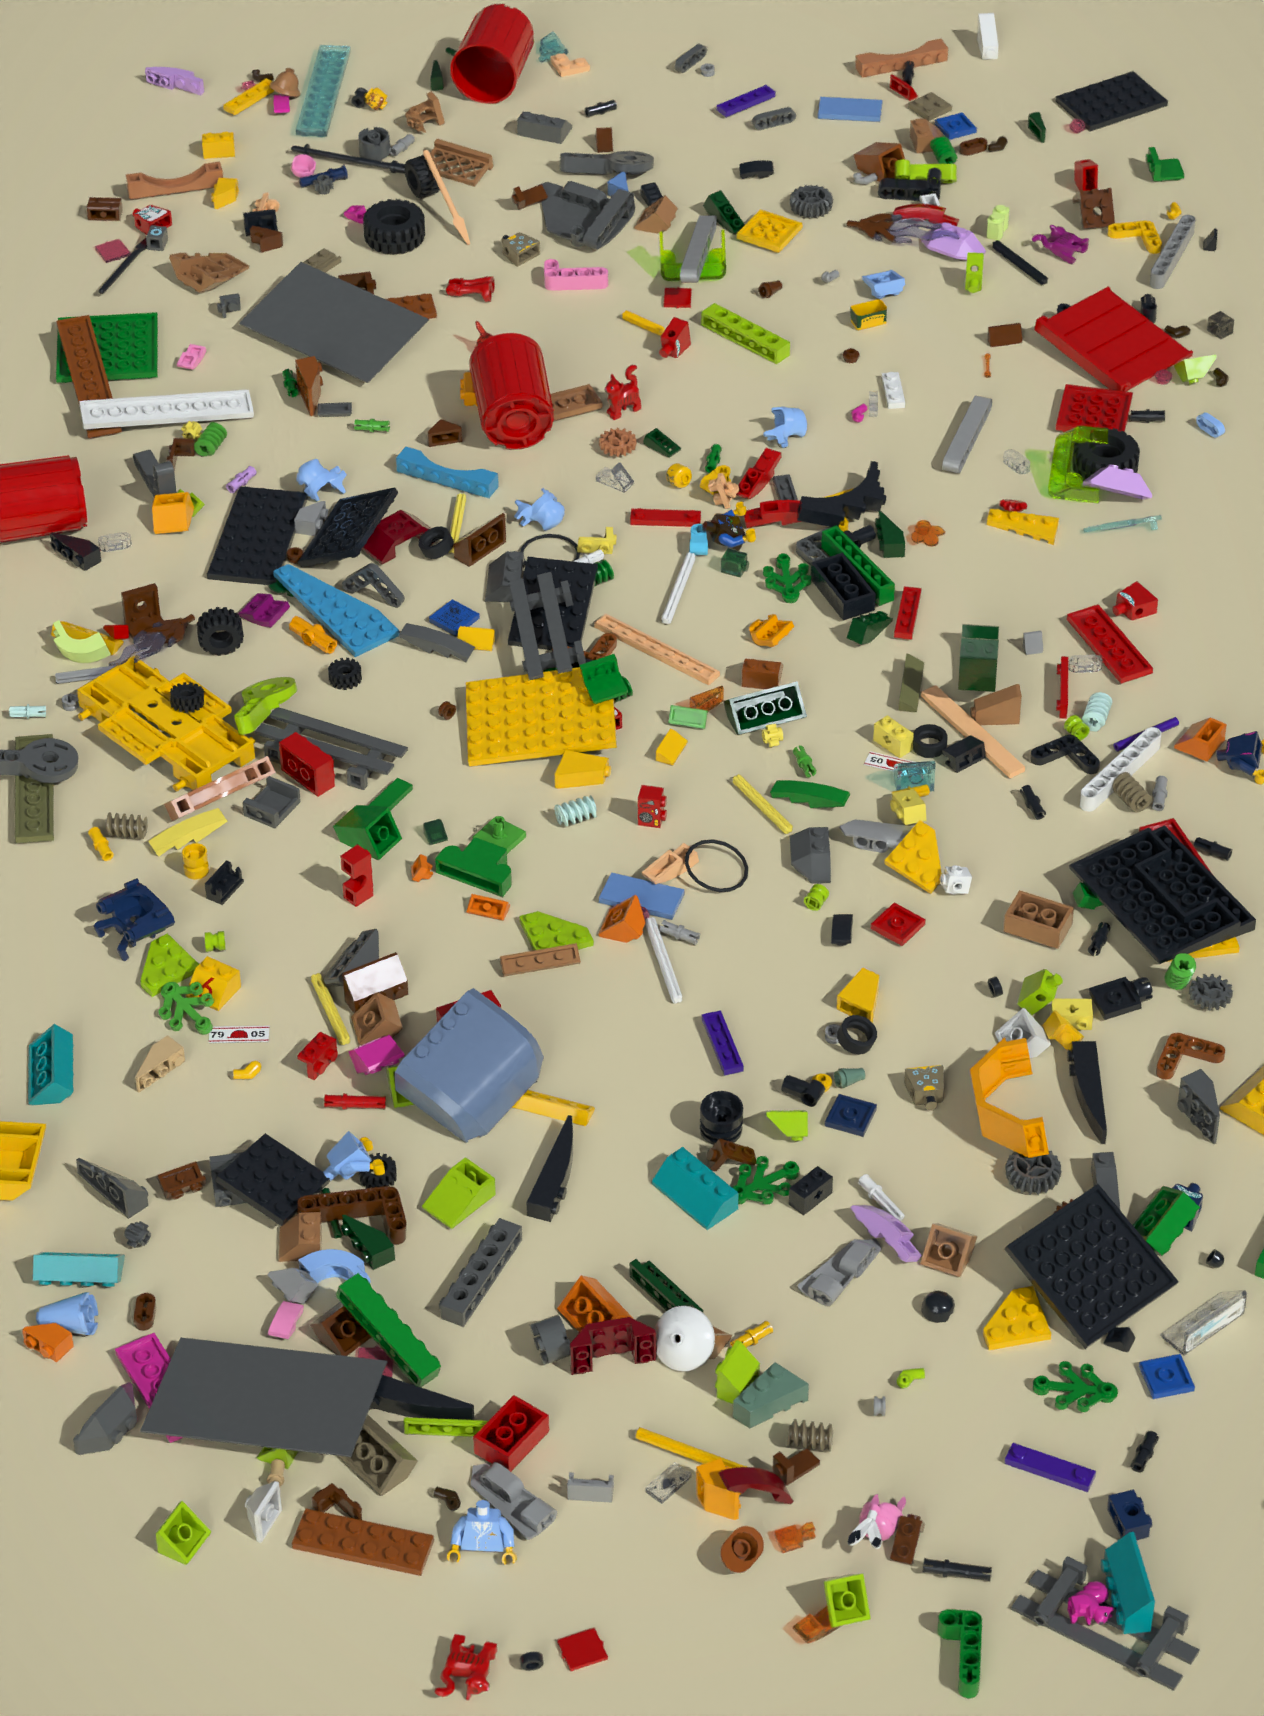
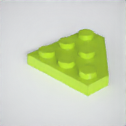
[519,911,594,950]
[140,933,199,997]

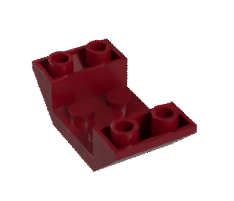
[362,510,431,564]
[570,1317,656,1375]

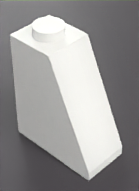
[977,13,998,60]

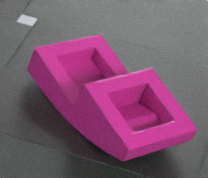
[273,94,290,113]
[343,205,366,224]

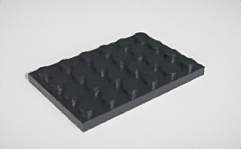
[1055,71,1168,131]
[298,487,398,567]
[508,557,598,650]

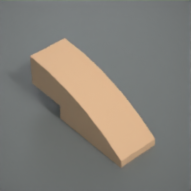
[642,843,699,884]

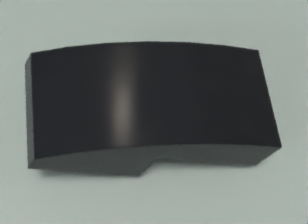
[739,160,774,179]
[831,914,853,946]

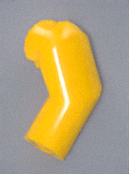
[1167,202,1182,220]
[233,1061,261,1079]

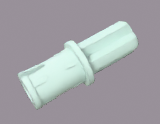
[9,704,46,719]

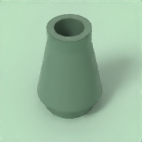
[834,1068,865,1088]

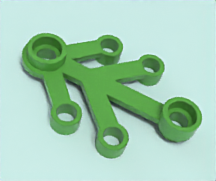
[158,982,214,1035]

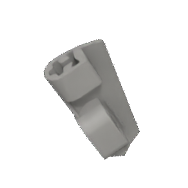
[840,819,914,853]
[798,1239,881,1307]
[470,1462,557,1540]

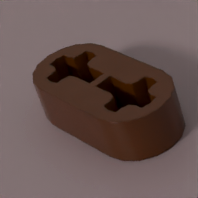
[959,137,987,156]
[134,1293,156,1331]

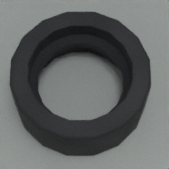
[418,526,454,559]
[913,724,948,758]
[837,1015,877,1055]

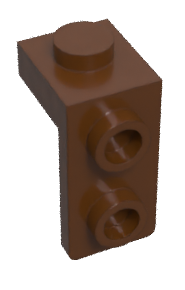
[511,184,548,210]
[338,271,376,294]
[167,438,195,471]
[706,1139,756,1171]
[772,1448,820,1486]
[312,1483,362,1520]
[890,1514,925,1565]

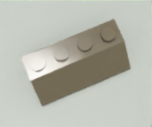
[338,1414,418,1496]

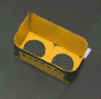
[850,299,887,330]

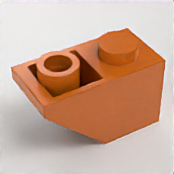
[22,1323,74,1362]

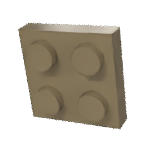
[908,92,952,121]

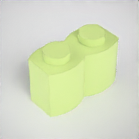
[987,205,1009,240]

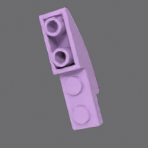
[145,67,204,95]
[851,1205,922,1262]

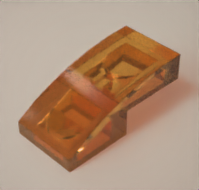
[793,1606,841,1644]

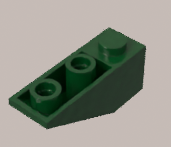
[703,190,745,235]
[875,511,905,558]
[847,611,893,645]
[341,1214,395,1270]

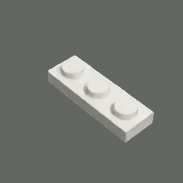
[882,372,905,409]

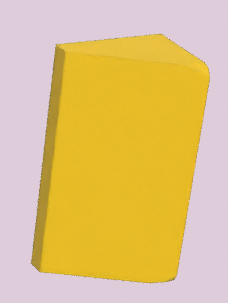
[457,626,495,651]
[656,728,688,765]

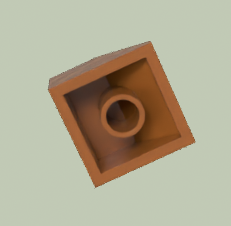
[742,659,783,689]

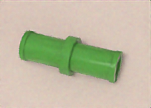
[354,419,390,432]
[793,746,816,777]

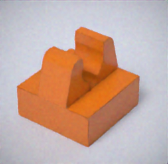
[411,854,433,882]

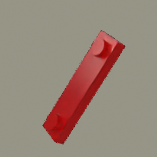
[630,508,701,527]
[894,586,922,640]
[1056,656,1069,719]

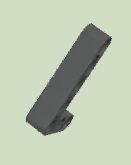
[133,449,177,498]

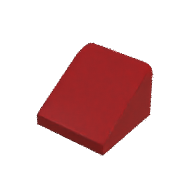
[103,625,129,639]

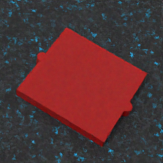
[664,287,692,309]
[557,1628,608,1672]

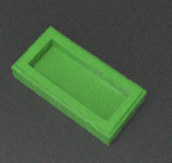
[668,705,708,729]

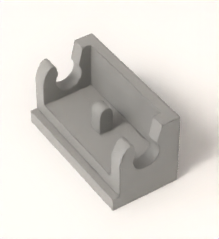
[567,1472,614,1503]

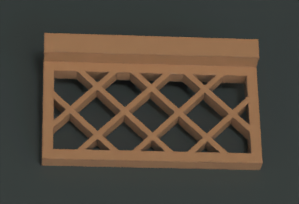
[430,139,494,187]

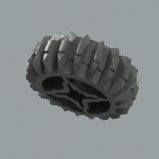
[790,184,833,219]
[1005,1151,1062,1195]

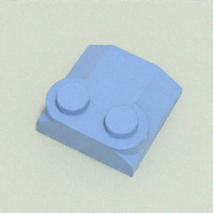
[862,270,905,298]

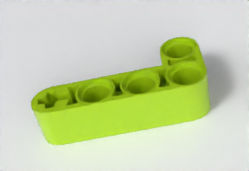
[895,160,957,183]

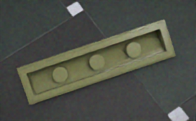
[899,654,924,712]

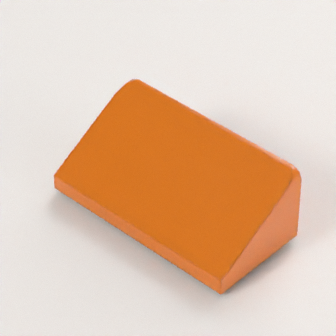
[466,894,510,921]

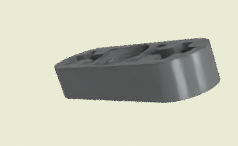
[675,44,707,73]
[752,107,796,130]

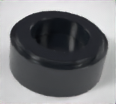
[988,976,1003,997]
[520,1652,544,1671]

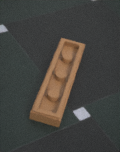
[499,943,581,977]

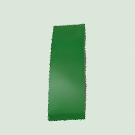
[770,780,850,808]

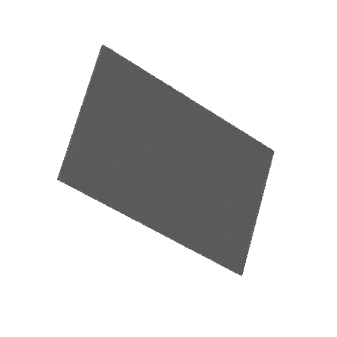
[239,262,429,383]
[140,1337,387,1457]

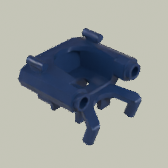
[94,878,175,961]

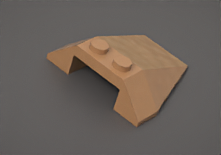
[169,253,249,293]

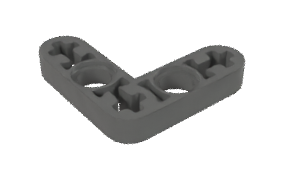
[796,527,832,566]
[342,563,405,608]

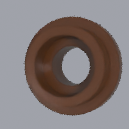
[843,348,859,363]

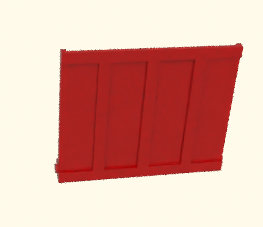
[1034,286,1193,392]

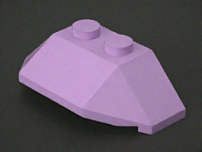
[921,222,986,260]
[1082,465,1152,500]

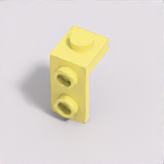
[577,527,616,554]

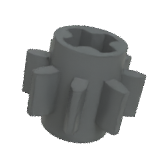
[314,175,334,195]
[124,1221,151,1248]

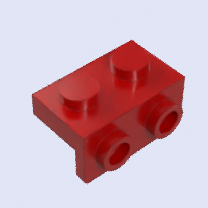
[297,1032,338,1081]

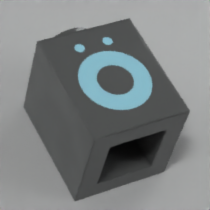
[146,225,168,251]

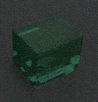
[721,548,749,578]

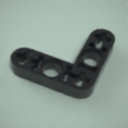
[1031,735,1100,774]

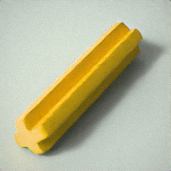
[622,310,665,336]

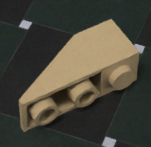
[135,1035,185,1092]

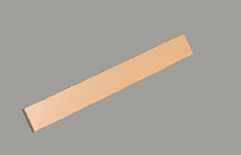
[594,614,720,685]
[921,685,1025,778]

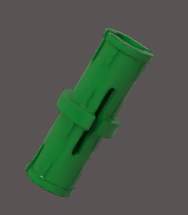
[282,369,298,397]
[705,444,722,473]

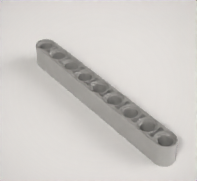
[680,215,716,283]

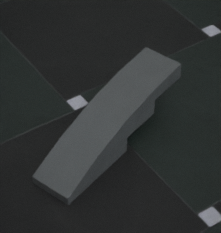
[399,623,475,662]

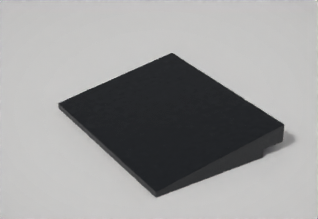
[1069,825,1256,964]

